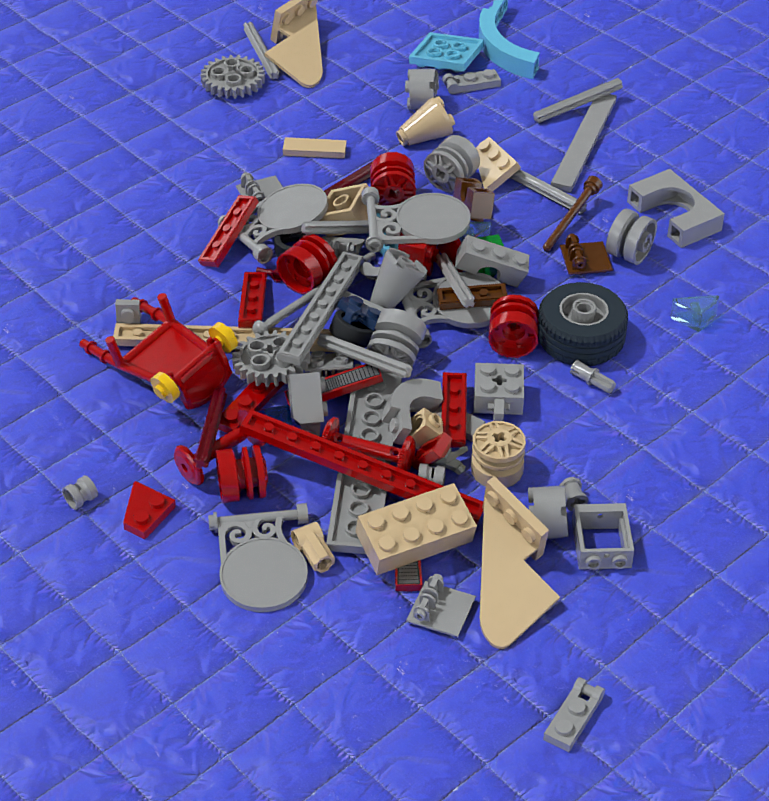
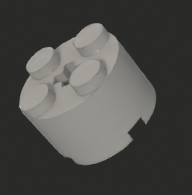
[405,69,439,110]
[528,486,568,539]

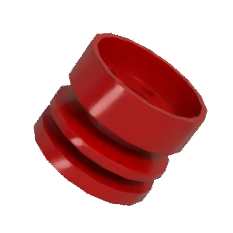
[370,152,416,206]
[276,234,337,294]
[489,295,539,358]
[215,445,268,503]

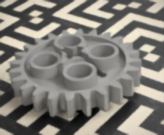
[201,55,265,99]
[232,330,310,387]

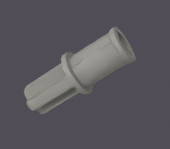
[570,360,616,393]

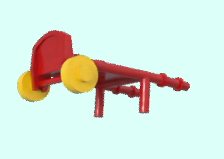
[79,293,238,410]

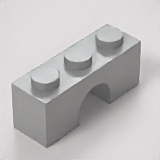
[455,235,530,287]

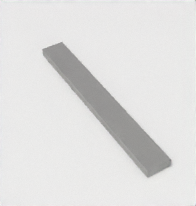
[551,94,617,193]
[277,252,364,366]

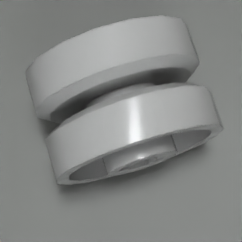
[606,208,657,265]

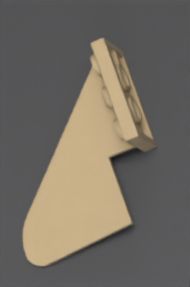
[264,0,323,88]
[479,476,560,649]

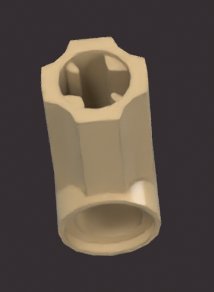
[291,522,335,573]

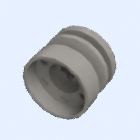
[424,135,480,192]
[367,308,427,367]

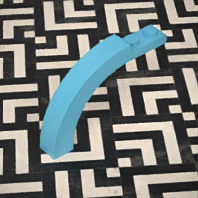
[479,0,540,79]

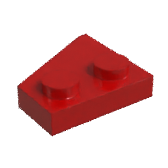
[123,481,176,540]

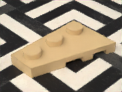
[476,137,521,192]

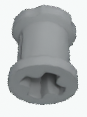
[559,477,589,511]

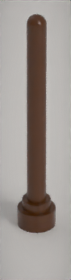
[543,176,603,252]

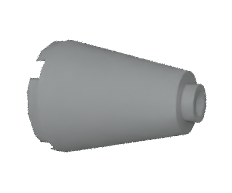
[370,248,427,309]

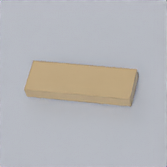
[283,137,347,159]

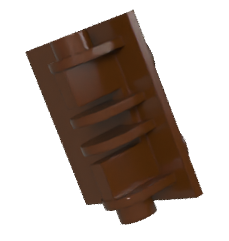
[560,234,613,275]

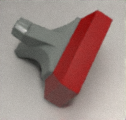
[412,432,468,475]

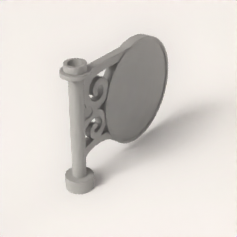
[218,184,329,264]
[361,187,470,253]
[401,272,500,348]
[208,503,309,612]

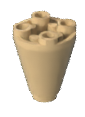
[396,96,455,146]

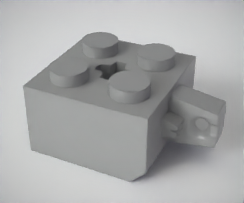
[474,363,524,421]
[287,372,328,436]

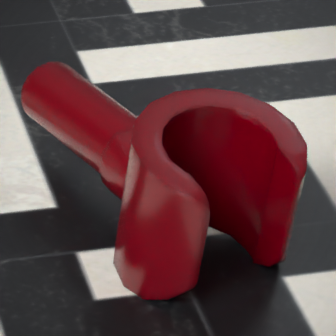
[256,267,282,283]

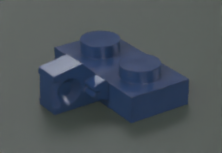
[337,296,381,331]

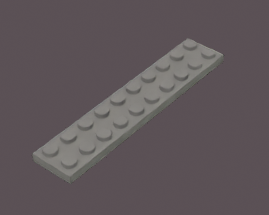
[326,364,402,554]

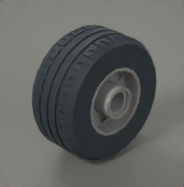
[538,282,628,366]

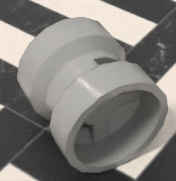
[418,463,446,486]
[62,475,98,510]

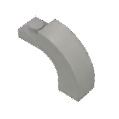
[381,378,443,445]

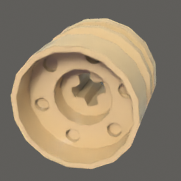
[471,421,526,488]

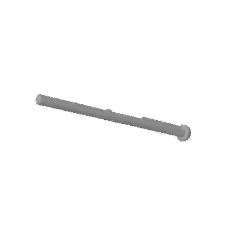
[252,252,376,335]

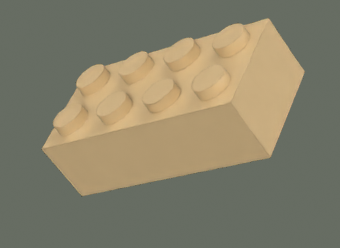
[355,483,477,575]

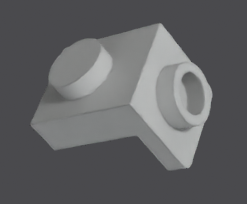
[115,299,142,324]

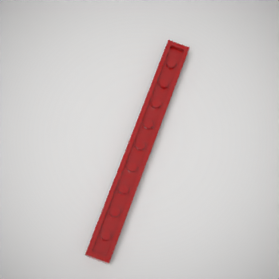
[239,409,484,525]

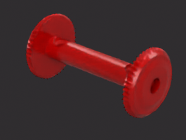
[174,407,265,485]
[322,417,416,472]

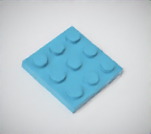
[409,32,484,72]

